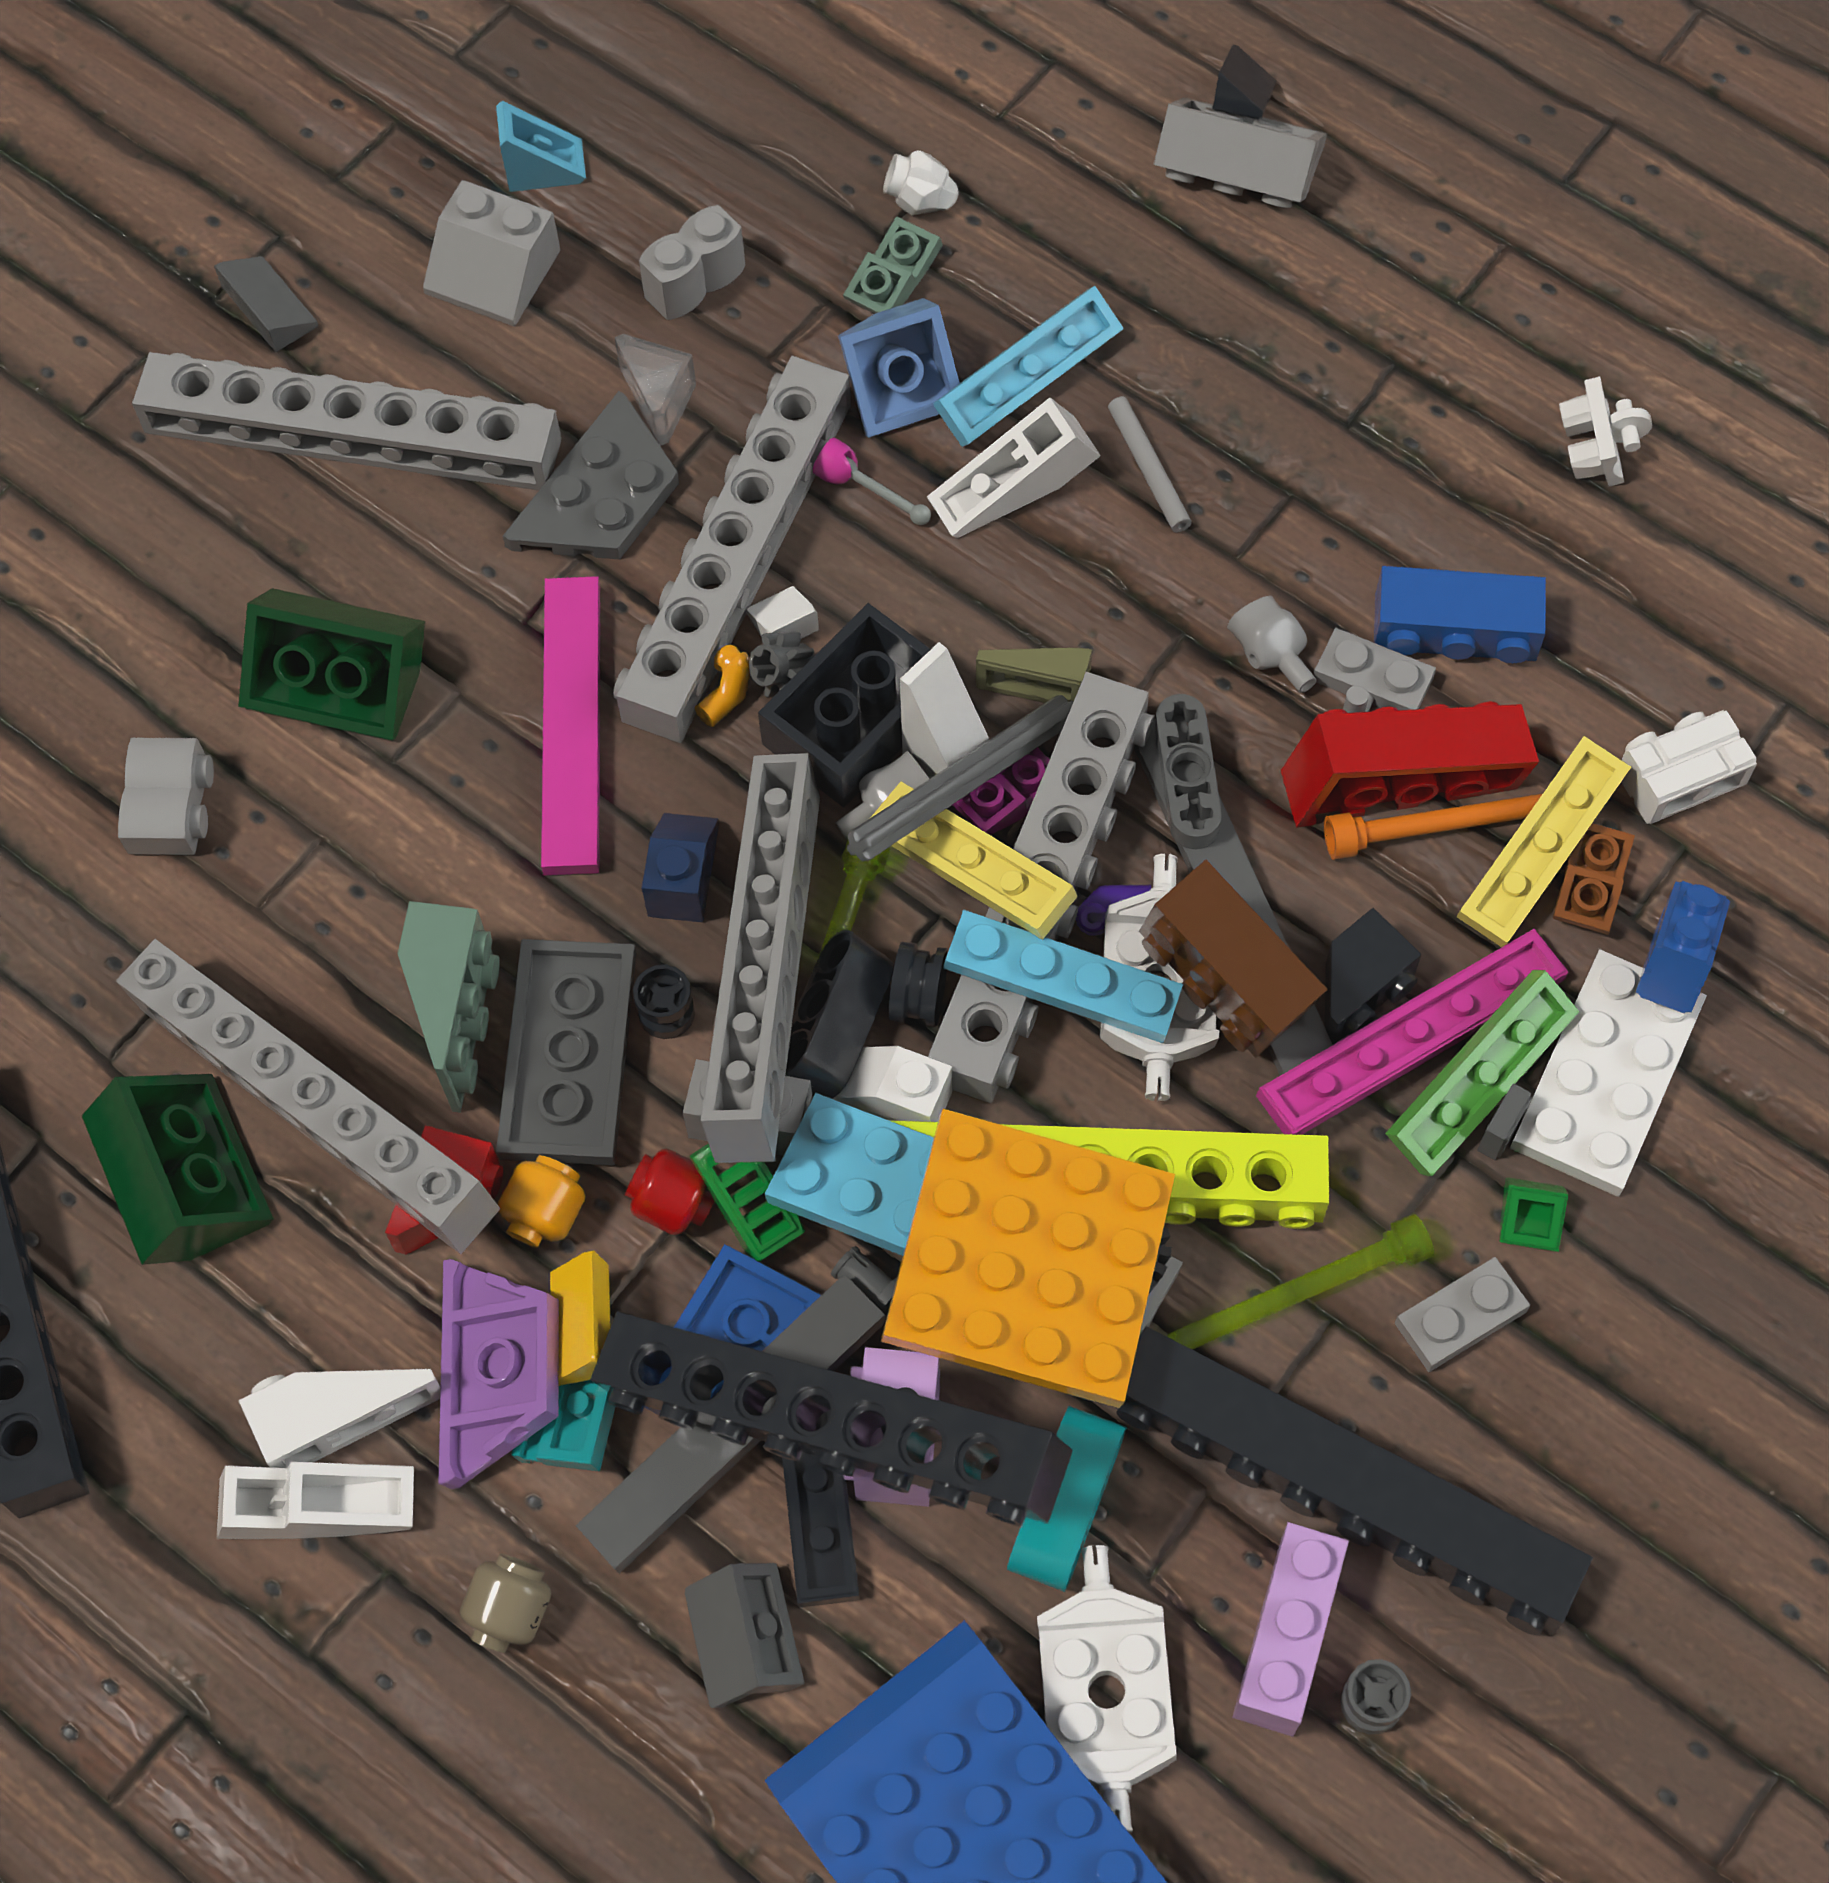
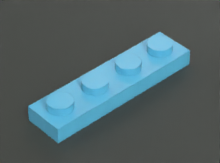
[933,286,1124,447]
[943,910,1183,1043]

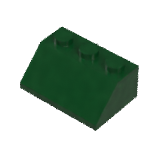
[238,588,426,741]
[81,1074,274,1265]

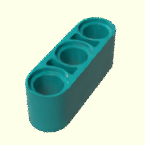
[1007,1406,1126,1592]

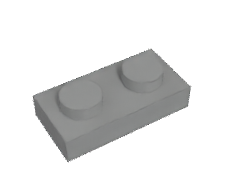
[1394,1257,1530,1372]

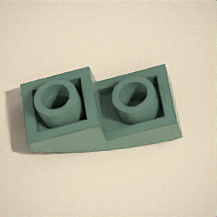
[843,216,943,313]

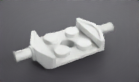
[1100,854,1219,1101]
[1037,1545,1176,1833]

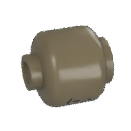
[460,1553,552,1653]

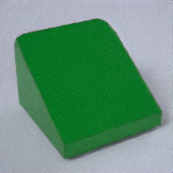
[1499,1178,1568,1252]

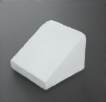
[746,586,819,639]

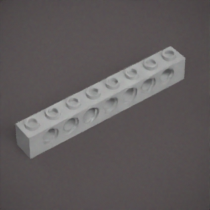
[132,352,562,490]
[613,356,851,743]
[928,672,1154,1104]
[701,753,820,1163]
[116,939,500,1254]

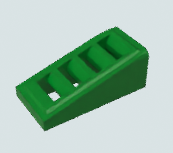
[689,1144,806,1261]

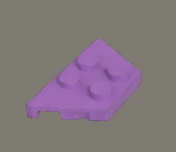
[439,1259,559,1489]

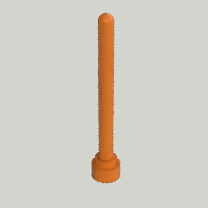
[1324,793,1543,860]

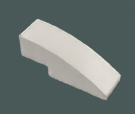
[217,1462,414,1539]

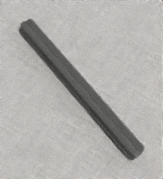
[847,695,1074,861]

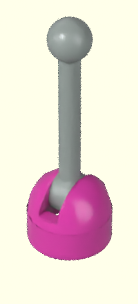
[812,437,931,525]

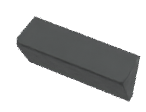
[214,256,319,352]

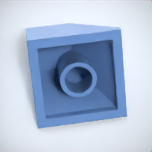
[838,298,960,438]

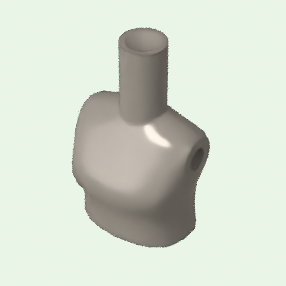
[1227,596,1316,693]
[835,751,929,841]

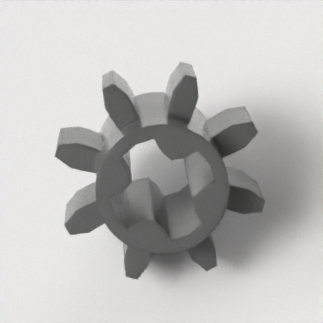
[749,632,815,698]

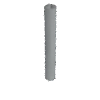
[1108,396,1192,532]

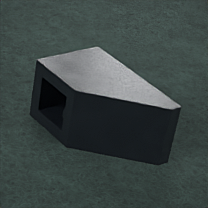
[1324,908,1421,1045]

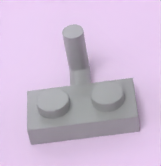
[1314,627,1436,713]

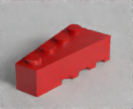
[1280,701,1539,828]

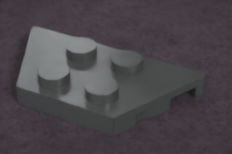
[502,391,679,560]

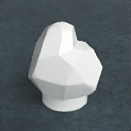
[883,151,958,215]

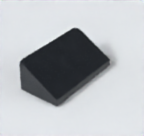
[1212,44,1276,119]

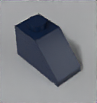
[641,813,719,923]

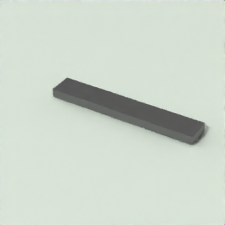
[576,1274,887,1574]

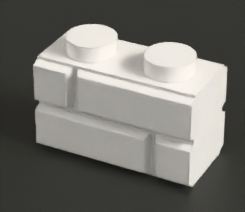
[1621,710,1757,824]

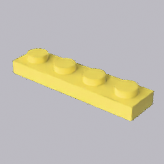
[1457,736,1631,947]
[870,781,1078,940]

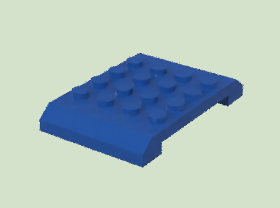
[764,1620,1167,1883]

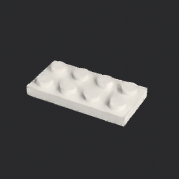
[1510,949,1707,1197]

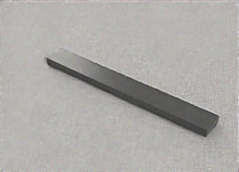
[1134,715,1333,1075]

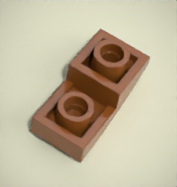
[1553,823,1635,935]

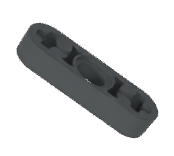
[1155,694,1222,849]

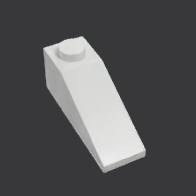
[927,398,1101,539]
[900,642,989,779]
[239,1369,441,1468]

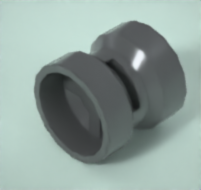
[1340,1659,1411,1735]

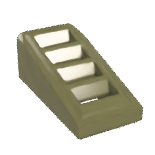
[976,648,1092,703]

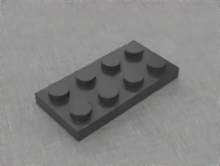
[496,939,637,1165]

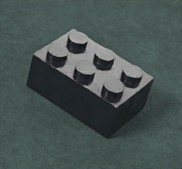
[758,603,931,808]

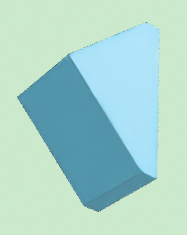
[496,101,586,192]

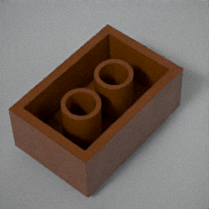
[1139,859,1328,1058]

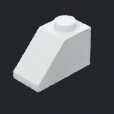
[833,1046,952,1122]

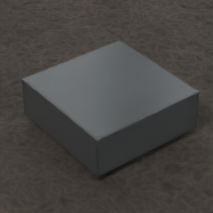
[1477,1083,1532,1160]

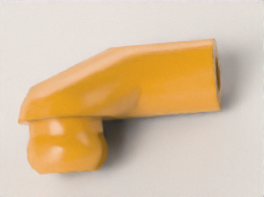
[695,645,750,727]

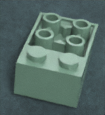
[397,901,500,1113]

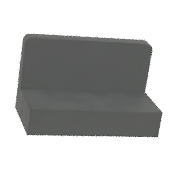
[685,1563,805,1708]

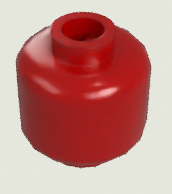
[624,1148,714,1236]

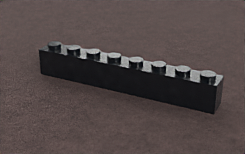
[1115,1326,1593,1636]

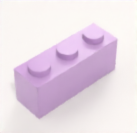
[1232,1522,1349,1737]

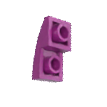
[953,747,1050,835]

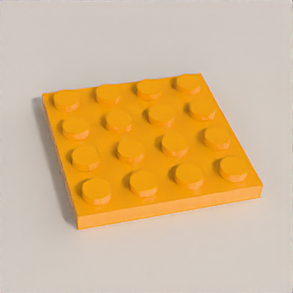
[881,1109,1175,1408]

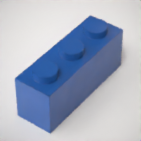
[1374,566,1546,663]

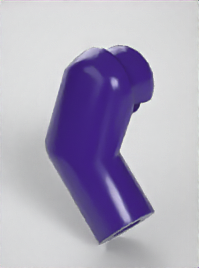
[1076,884,1152,936]

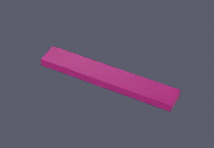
[541,576,600,875]
[1256,929,1569,1135]

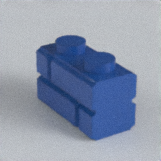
[1636,881,1730,1014]

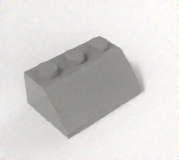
[1154,97,1327,208]

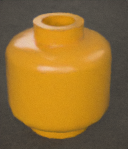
[497,1155,585,1248]

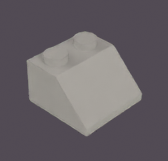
[423,180,560,327]

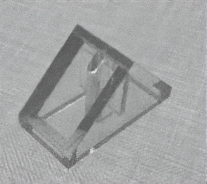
[614,334,696,446]

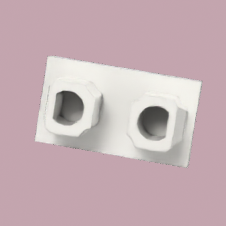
[1559,376,1652,486]

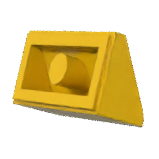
[550,1250,610,1386]

